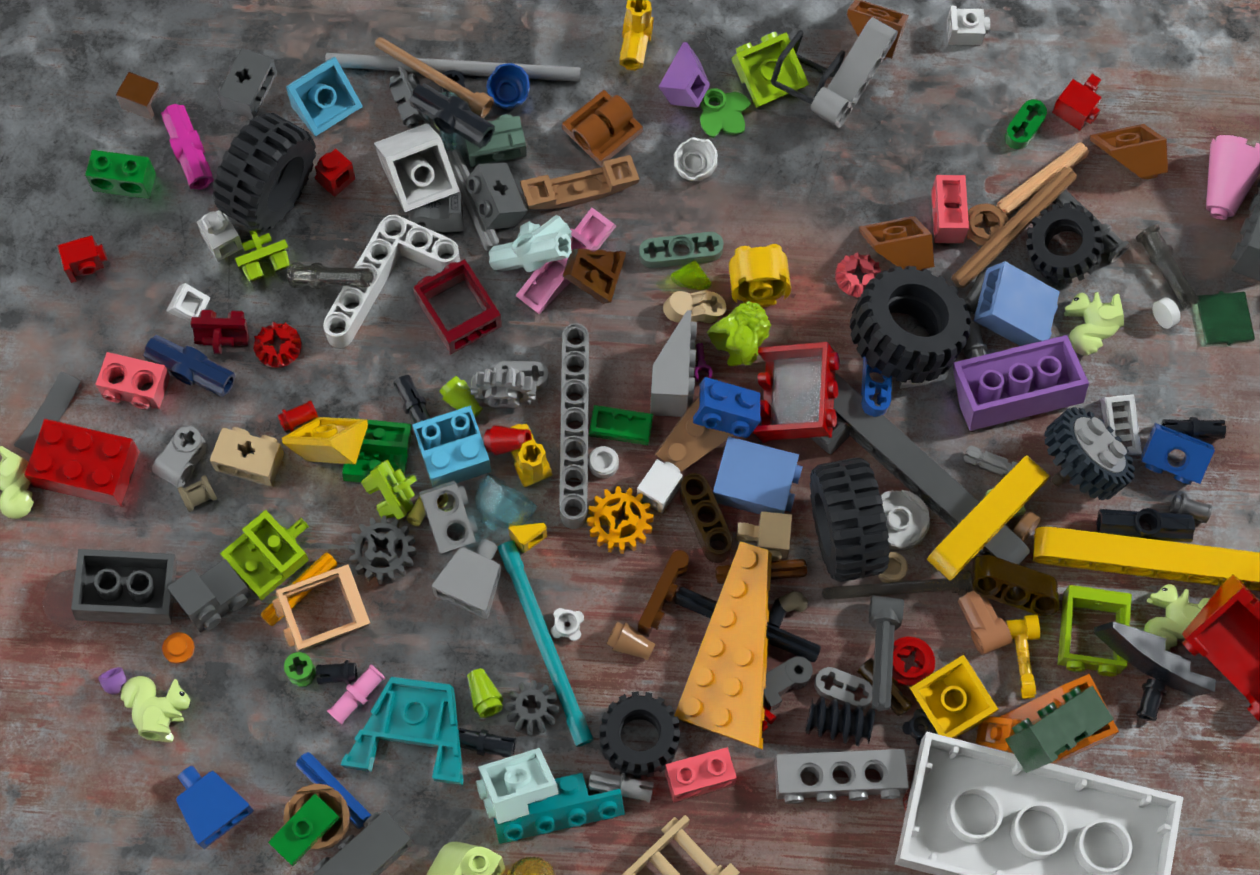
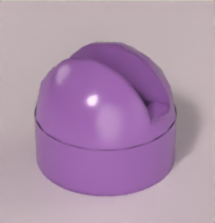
[98,667,126,694]

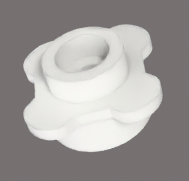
[551,608,584,641]

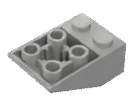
[650,310,697,417]

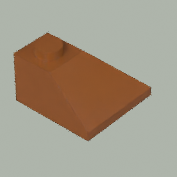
[847,0,909,60]
[1090,124,1168,179]
[859,216,935,271]

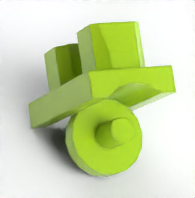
[235,230,290,282]
[362,459,417,520]

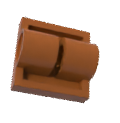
[562,90,643,166]

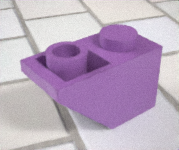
[659,42,710,107]

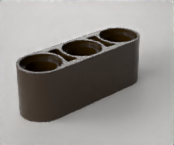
[680,473,733,563]
[973,555,1059,616]

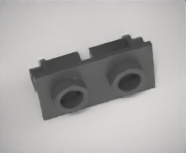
[389,66,431,129]

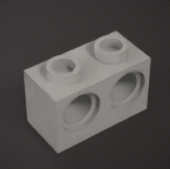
[419,481,479,554]

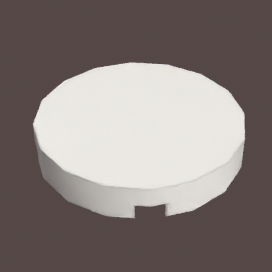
[881,490,930,550]

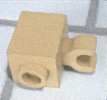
[736,511,792,561]

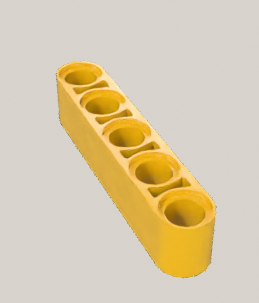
[926,455,1051,581]

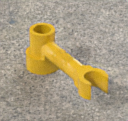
[1005,615,1040,699]

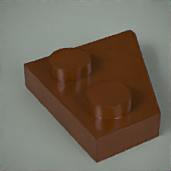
[563,249,626,304]

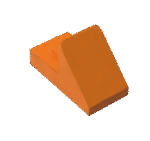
[975,716,1021,754]

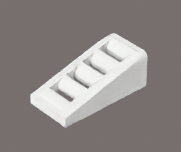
[1100,394,1142,456]

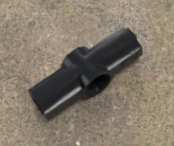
[409,83,495,148]
[1096,508,1195,543]

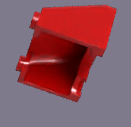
[1182,574,1260,722]

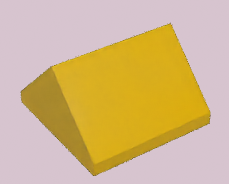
[282,417,368,464]
[910,655,999,738]

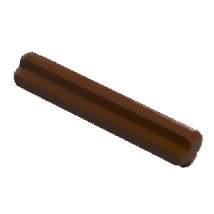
[715,559,807,584]

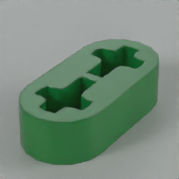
[1005,99,1047,149]

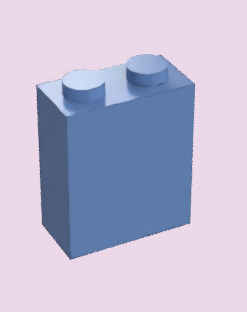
[974,261,1060,346]
[713,436,803,514]

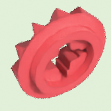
[835,252,881,297]

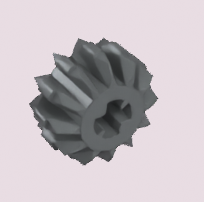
[505,680,559,736]

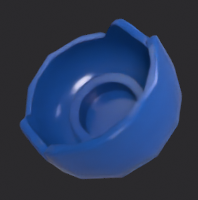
[486,63,530,110]

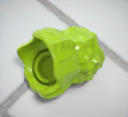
[707,301,771,366]

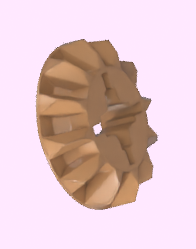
[967,204,1009,247]

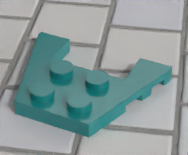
[341,677,464,785]

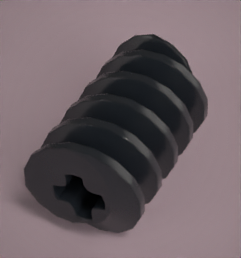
[805,696,875,747]

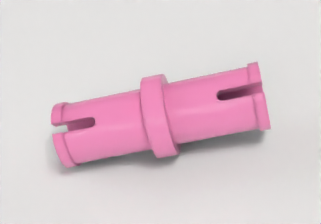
[327,664,385,725]

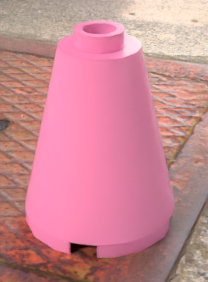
[1206,135,1260,220]

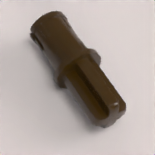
[857,658,912,716]

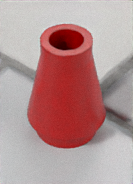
[484,425,532,456]

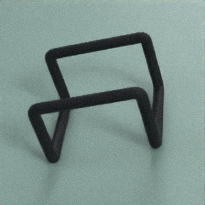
[771,30,845,104]

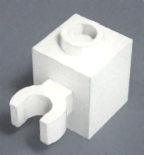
[196,210,243,262]

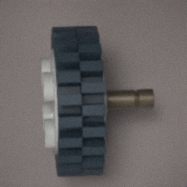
[1044,407,1135,500]

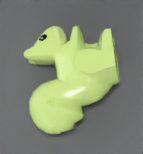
[1064,292,1124,356]
[0,446,34,519]
[1144,584,1210,650]
[121,676,191,743]

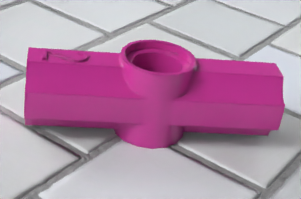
[161,104,214,190]

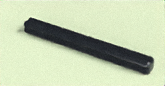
[674,587,821,662]

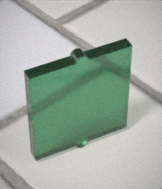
[1196,291,1255,346]

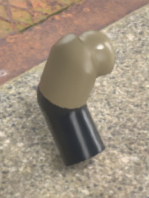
[767,591,808,628]

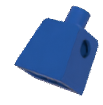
[176,766,254,849]

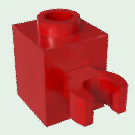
[1052,74,1102,131]

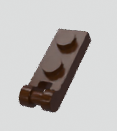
[637,550,689,637]

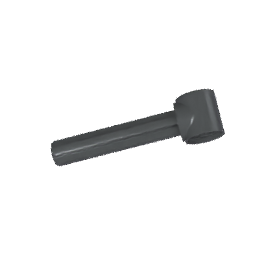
[869,595,904,711]

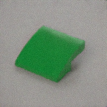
[342,418,412,483]

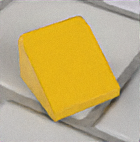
[508,523,547,553]

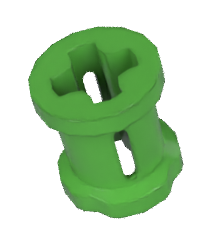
[284,652,316,687]

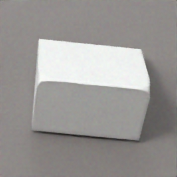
[166,283,210,321]

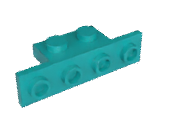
[493,772,625,844]

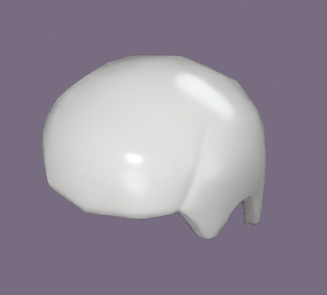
[674,137,718,182]

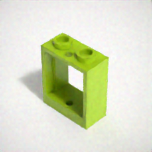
[1057,585,1132,677]

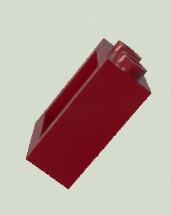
[413,259,502,355]

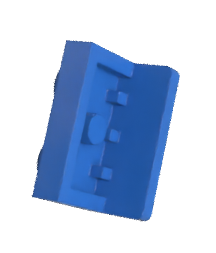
[693,377,761,438]

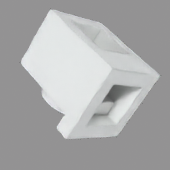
[947,6,990,45]

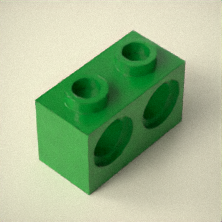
[85,150,156,199]

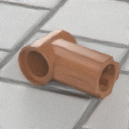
[957,590,1012,655]

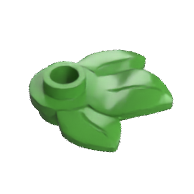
[700,88,751,138]

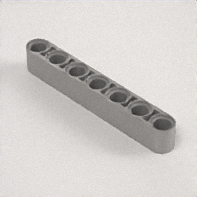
[559,323,589,529]

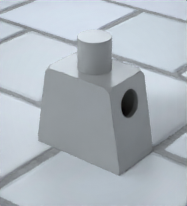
[431,539,501,619]

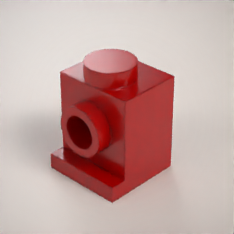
[314,148,356,197]
[57,235,108,283]

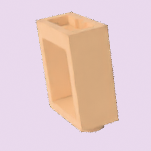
[272,564,370,652]

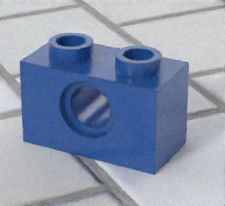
[1141,423,1215,485]

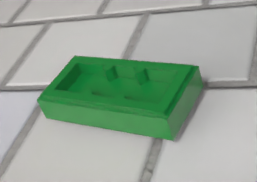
[589,405,653,446]
[268,794,340,867]

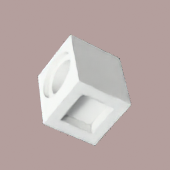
[637,459,683,513]

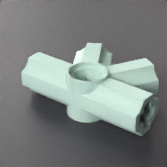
[489,215,572,272]

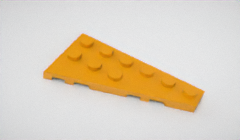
[674,541,772,750]

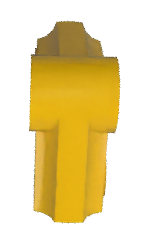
[619,0,654,71]
[510,424,553,488]

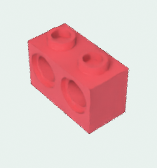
[931,175,969,243]
[95,352,171,410]
[664,747,737,803]

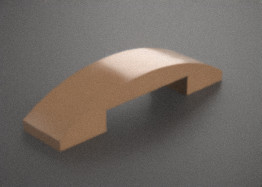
[520,155,640,209]

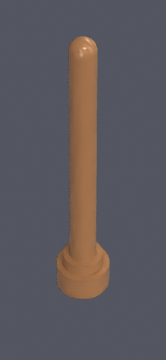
[375,37,494,118]

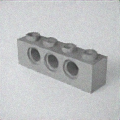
[774,749,908,804]

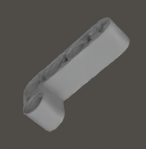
[811,17,898,128]

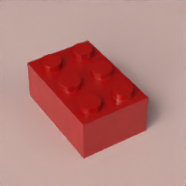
[24,419,140,507]

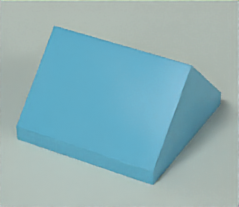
[286,57,363,136]

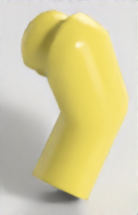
[406,493,448,526]

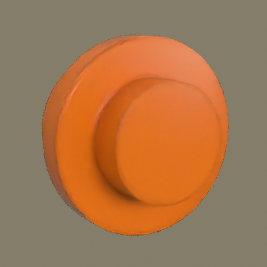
[162,632,195,664]

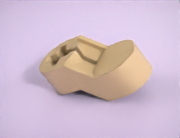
[663,290,726,323]

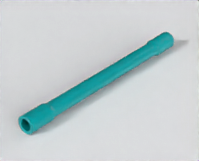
[497,541,594,747]

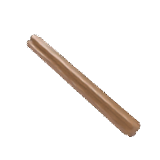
[951,167,1077,288]

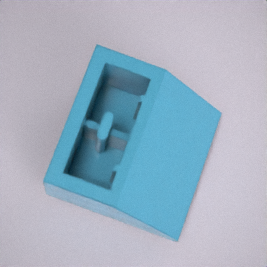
[412,406,491,488]

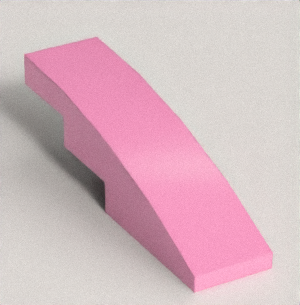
[516,207,616,314]

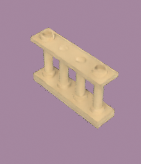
[622,815,740,875]

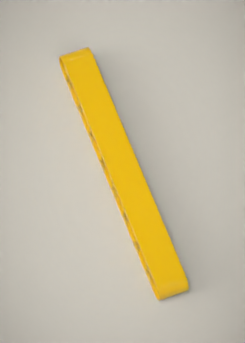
[1033,527,1260,591]

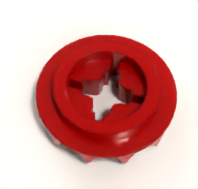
[253,321,302,368]
[892,636,935,687]

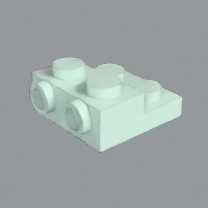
[476,748,559,824]

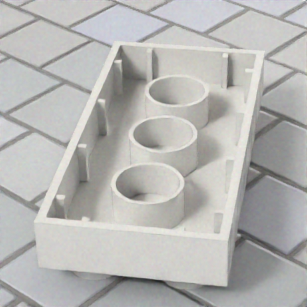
[895,732,1183,875]

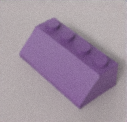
[953,335,1089,431]

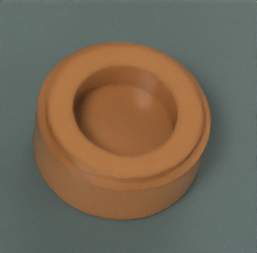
[1013,511,1041,542]

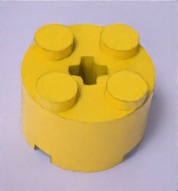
[728,244,791,308]

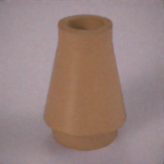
[606,622,655,660]

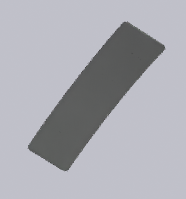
[14,371,81,454]

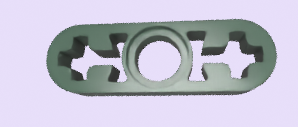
[639,232,724,268]

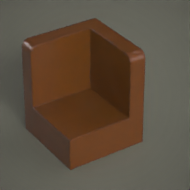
[116,72,160,120]

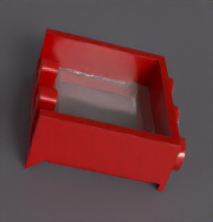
[753,342,840,443]

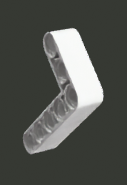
[323,215,460,348]

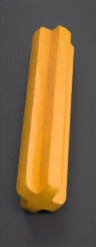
[260,553,337,626]

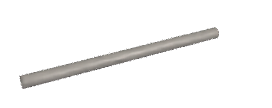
[325,53,581,82]

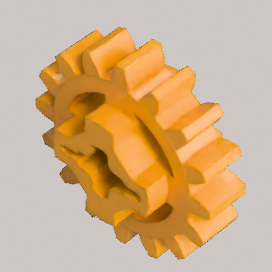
[587,486,654,554]

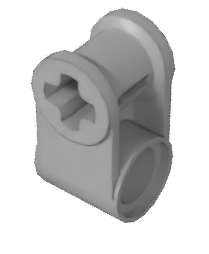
[152,426,207,488]

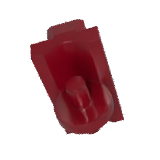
[190,310,249,355]

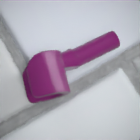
[694,343,712,382]

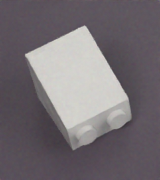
[374,123,460,212]

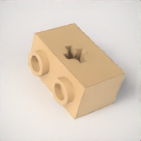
[210,427,284,487]

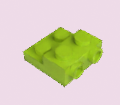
[731,31,809,108]

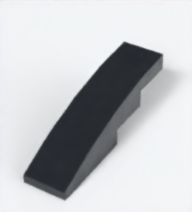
[1094,621,1216,697]

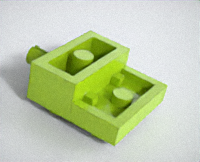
[220,510,309,601]

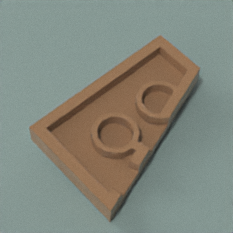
[654,393,733,472]

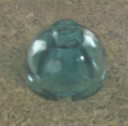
[475,473,537,531]

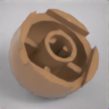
[283,783,350,851]

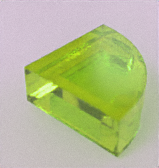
[671,260,711,291]

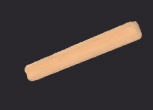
[997,142,1089,216]

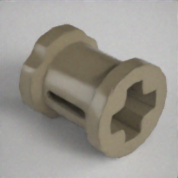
[177,475,217,513]

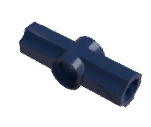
[143,335,236,397]

